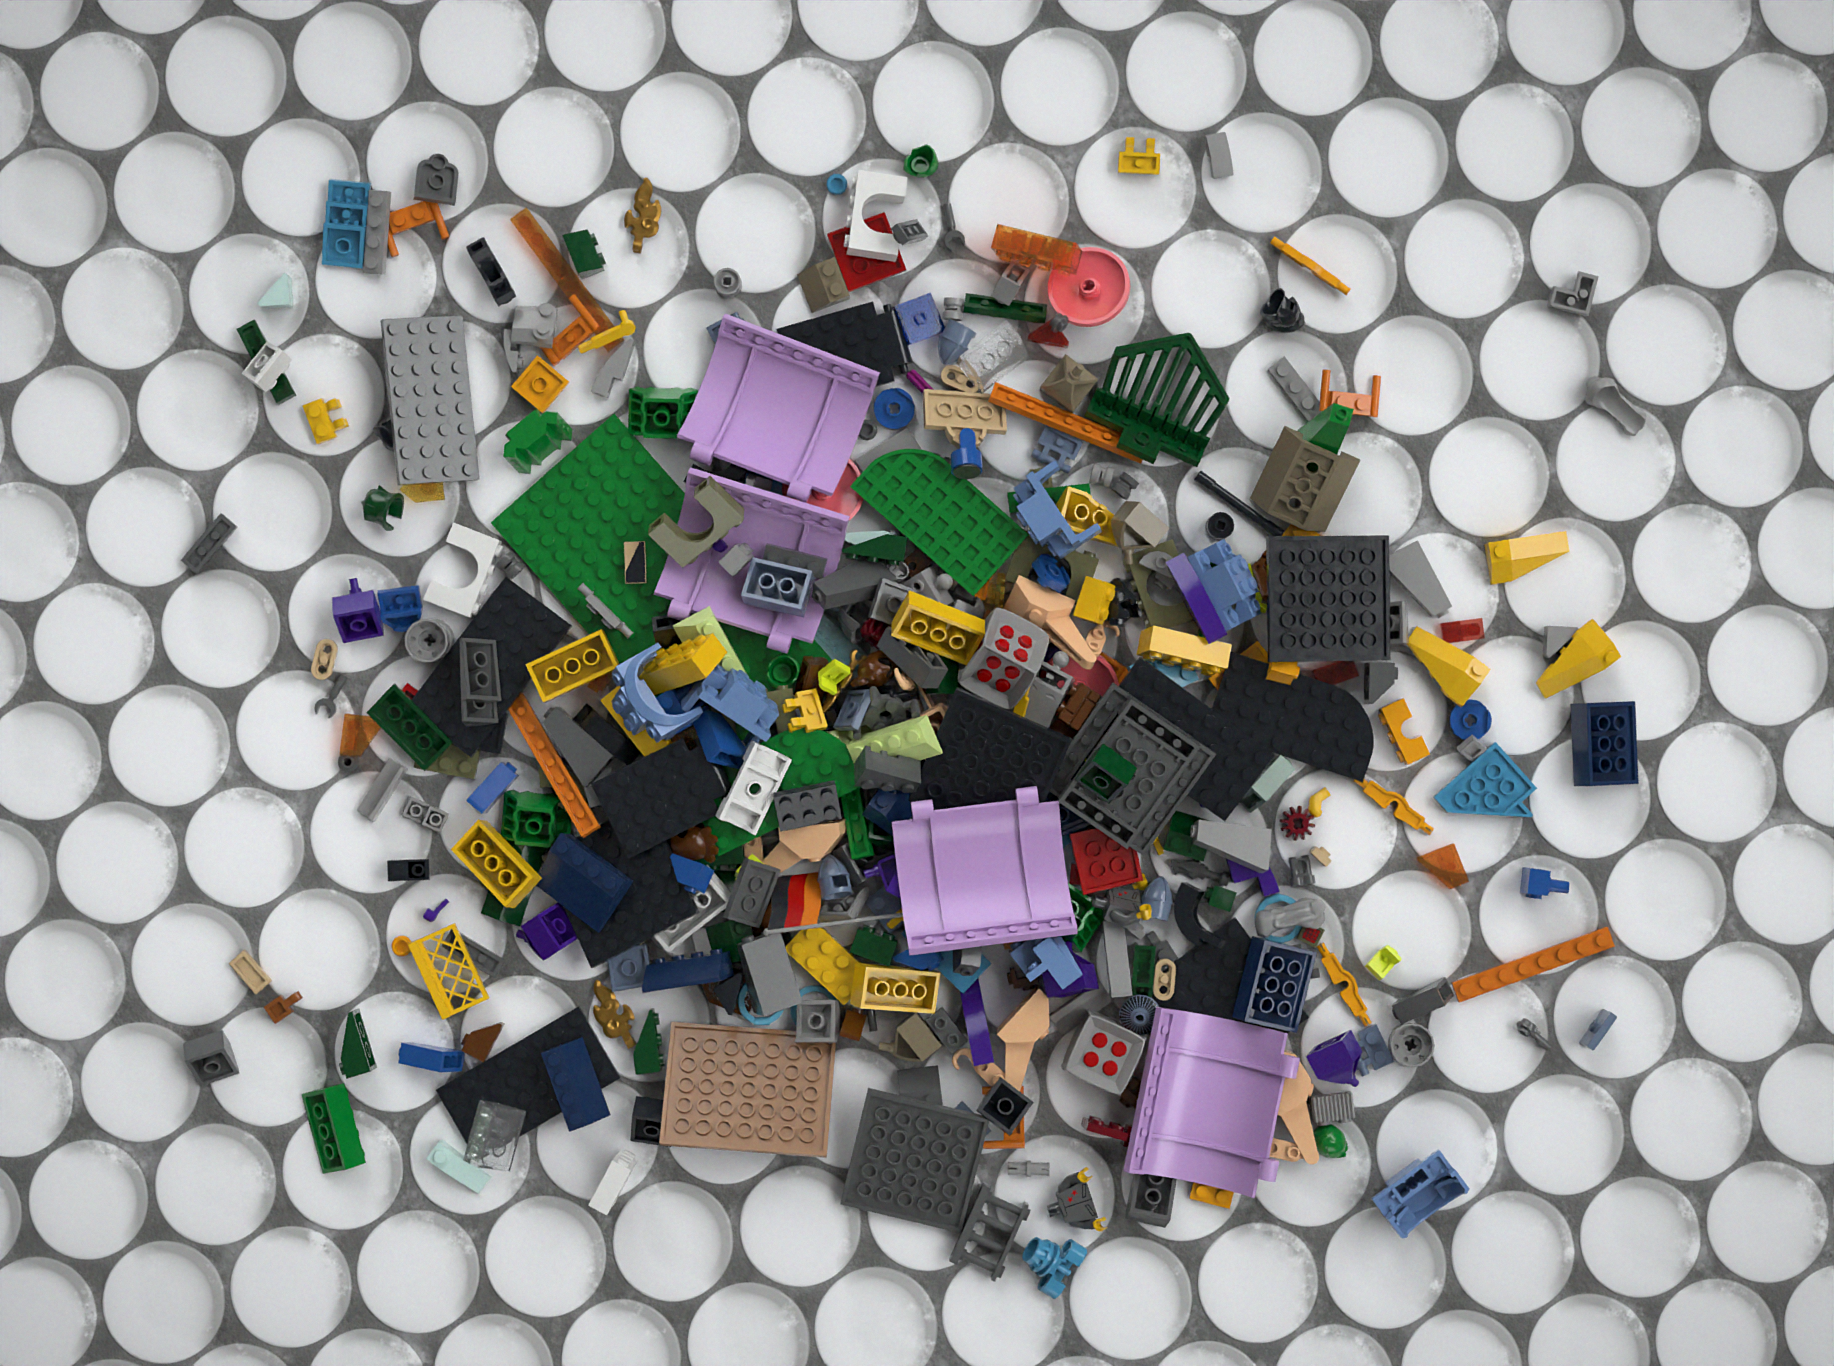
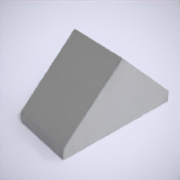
[1543,626,1578,659]

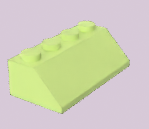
[673,606,747,693]
[846,715,943,763]

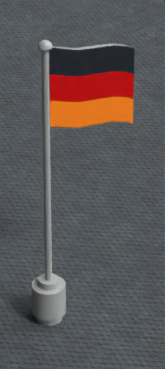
[763,872,903,937]

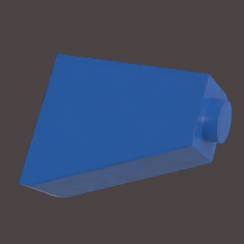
[693,710,747,769]
[466,762,519,814]
[398,1042,465,1072]

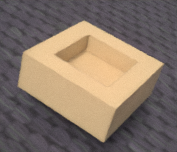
[1309,846,1332,867]

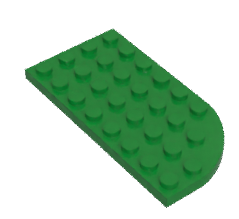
[850,449,1029,597]
[703,728,860,856]

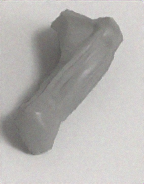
[1585,376,1646,436]
[1255,897,1325,938]

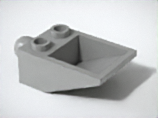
[901,566,954,605]
[1011,651,1075,728]

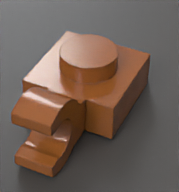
[264,991,303,1024]

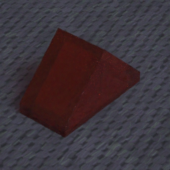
[1027,318,1069,349]

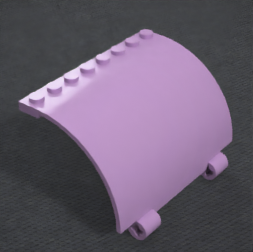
[677,314,880,503]
[654,467,850,654]
[892,786,1078,955]
[1123,1007,1300,1198]

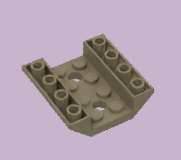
[1250,426,1360,532]

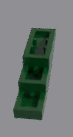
[236,319,297,405]
[1132,945,1156,1020]

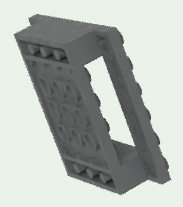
[1049,682,1216,856]

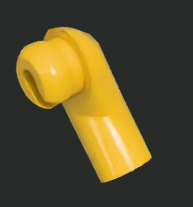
[1308,787,1331,818]

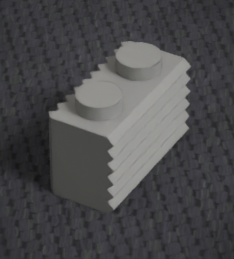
[719,542,754,576]
[1309,1091,1355,1126]

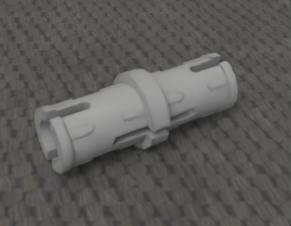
[1008,1161,1050,1177]

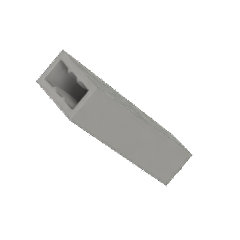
[1389,540,1452,618]
[1190,820,1272,873]
[1102,920,1132,998]

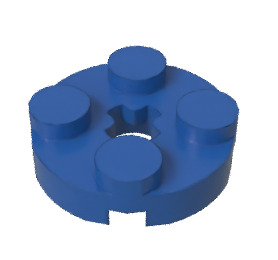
[874,388,915,430]
[1032,554,1070,593]
[1449,700,1492,740]

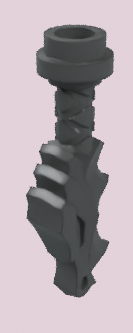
[1171,859,1230,887]

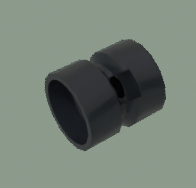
[1205,512,1234,541]

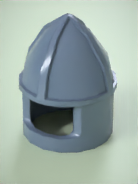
[938,319,977,365]
[817,855,852,900]
[1141,876,1173,921]

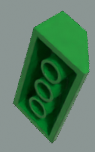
[301,1083,366,1174]

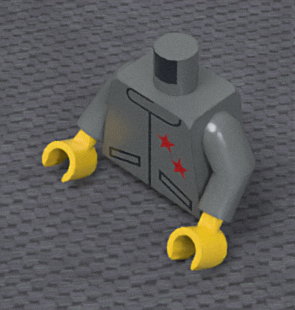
[1092,874,1152,931]
[1047,1167,1108,1231]

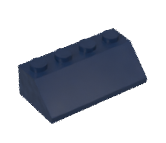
[862,759,925,836]
[642,948,734,993]
[541,1037,611,1132]

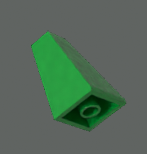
[1297,403,1354,472]

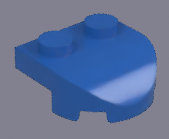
[377,585,423,632]

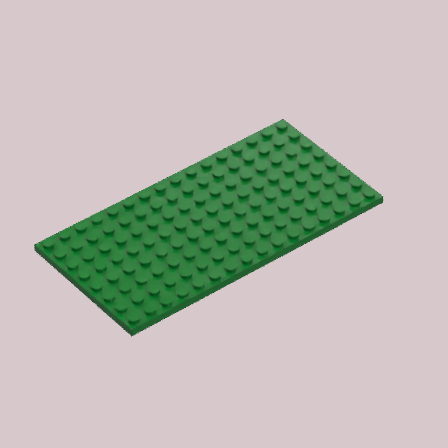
[491,414,832,750]

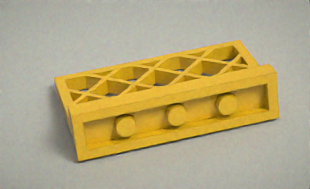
[408,923,489,1020]

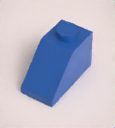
[670,853,714,894]
[892,949,944,972]

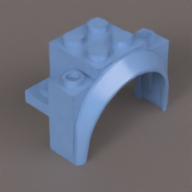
[1013,460,1102,559]
[1187,539,1262,631]
[612,643,703,743]
[681,665,779,748]
[1009,936,1083,989]
[1371,1149,1469,1239]

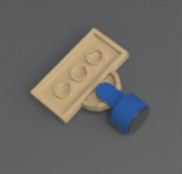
[923,389,1007,479]

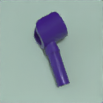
[712,539,728,553]
[423,899,449,922]

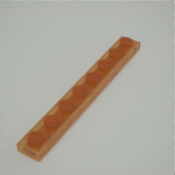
[510,207,625,353]

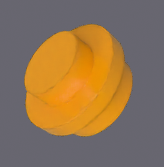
[392,936,412,957]

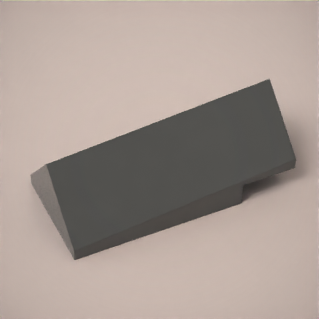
[459,638,501,727]

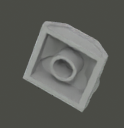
[511,303,558,348]
[795,1000,841,1044]

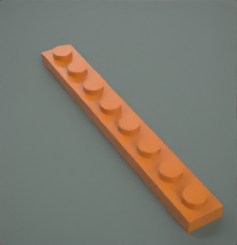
[988,382,1143,464]
[509,692,601,838]
[1451,927,1615,1002]

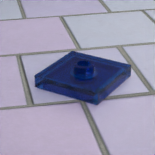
[893,293,945,346]

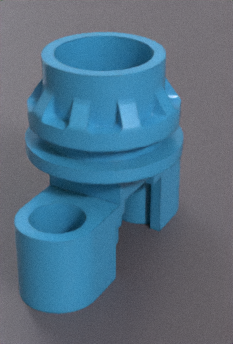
[1022,1237,1087,1299]

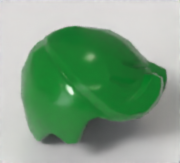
[903,144,939,178]
[766,654,800,689]
[1313,1124,1348,1159]

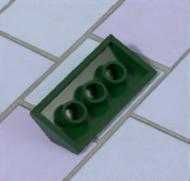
[366,683,453,771]
[481,840,547,927]

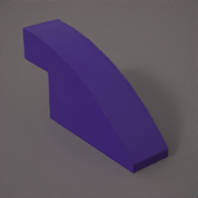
[1166,553,1227,644]
[1225,858,1280,896]
[960,979,994,1066]

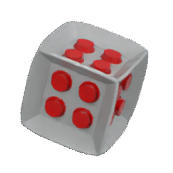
[958,608,1049,709]
[1061,1009,1147,1096]

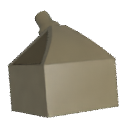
[1040,354,1098,413]
[1111,501,1169,564]
[879,1012,942,1062]

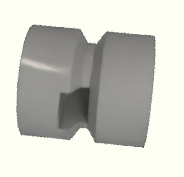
[714,268,742,298]

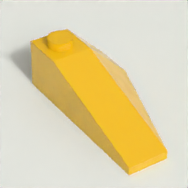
[1407,626,1491,707]

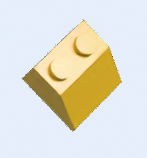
[1073,576,1115,625]

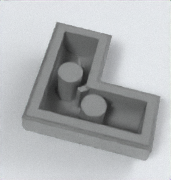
[1547,271,1599,317]
[818,886,871,922]

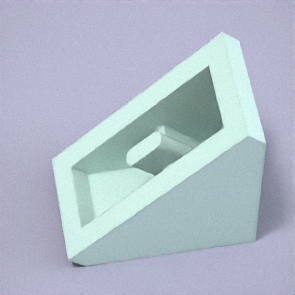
[257,272,293,309]

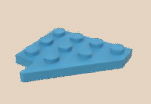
[1433,742,1537,817]

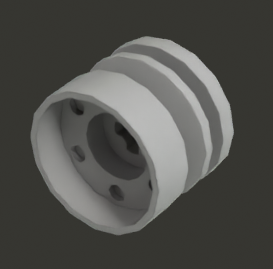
[404,618,454,662]
[1387,1023,1435,1067]

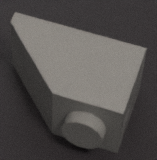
[991,261,1030,306]

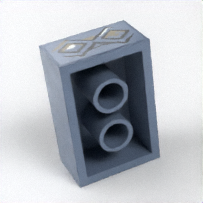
[741,557,815,618]

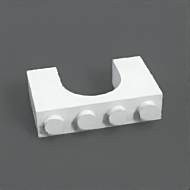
[844,170,908,262]
[423,522,503,618]
[588,1150,638,1215]

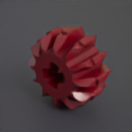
[860,618,891,650]
[1279,806,1315,841]

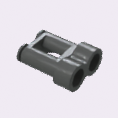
[1288,855,1316,887]

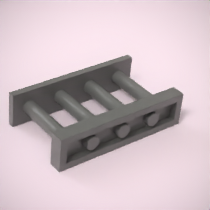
[949,1183,1031,1282]

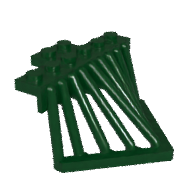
[1084,333,1230,467]

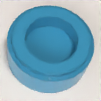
[827,174,847,195]

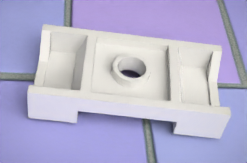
[715,740,792,835]

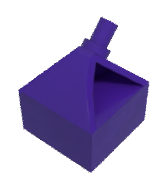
[332,578,384,643]
[864,854,900,898]
[516,902,578,961]
[1042,941,1099,998]
[1306,1030,1363,1087]

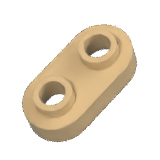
[941,365,981,393]
[311,639,338,680]
[1153,958,1176,1000]

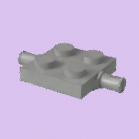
[578,583,634,639]

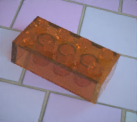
[991,224,1083,276]

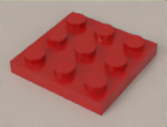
[827,212,907,292]
[1069,827,1143,895]

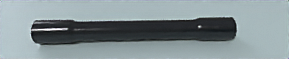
[1194,470,1285,536]

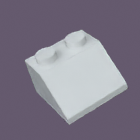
[241,341,292,392]

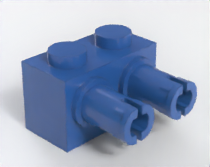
[656,682,710,735]
[1520,867,1570,899]

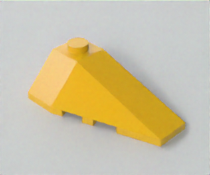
[1056,486,1118,547]
[1484,531,1569,585]
[1536,619,1621,698]

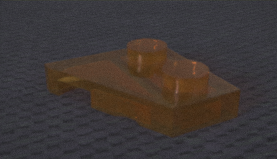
[339,714,381,758]
[1416,843,1469,889]

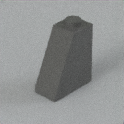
[1392,977,1454,1024]

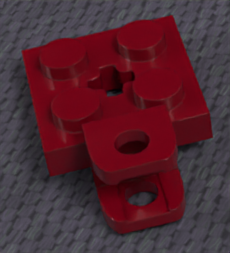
[1081,1115,1132,1147]

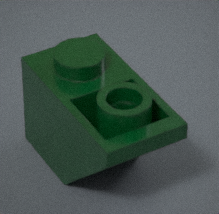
[1203,884,1237,912]

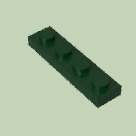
[963,293,1047,324]

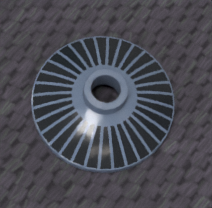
[1119,995,1159,1035]

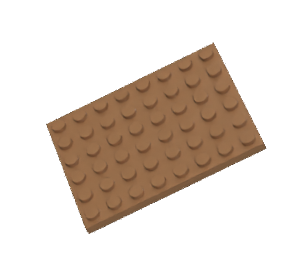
[659,1022,836,1158]

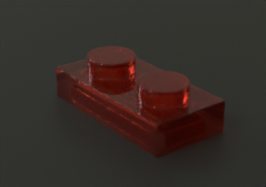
[1440,618,1485,643]
[1313,661,1359,685]

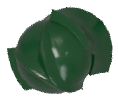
[361,485,404,531]

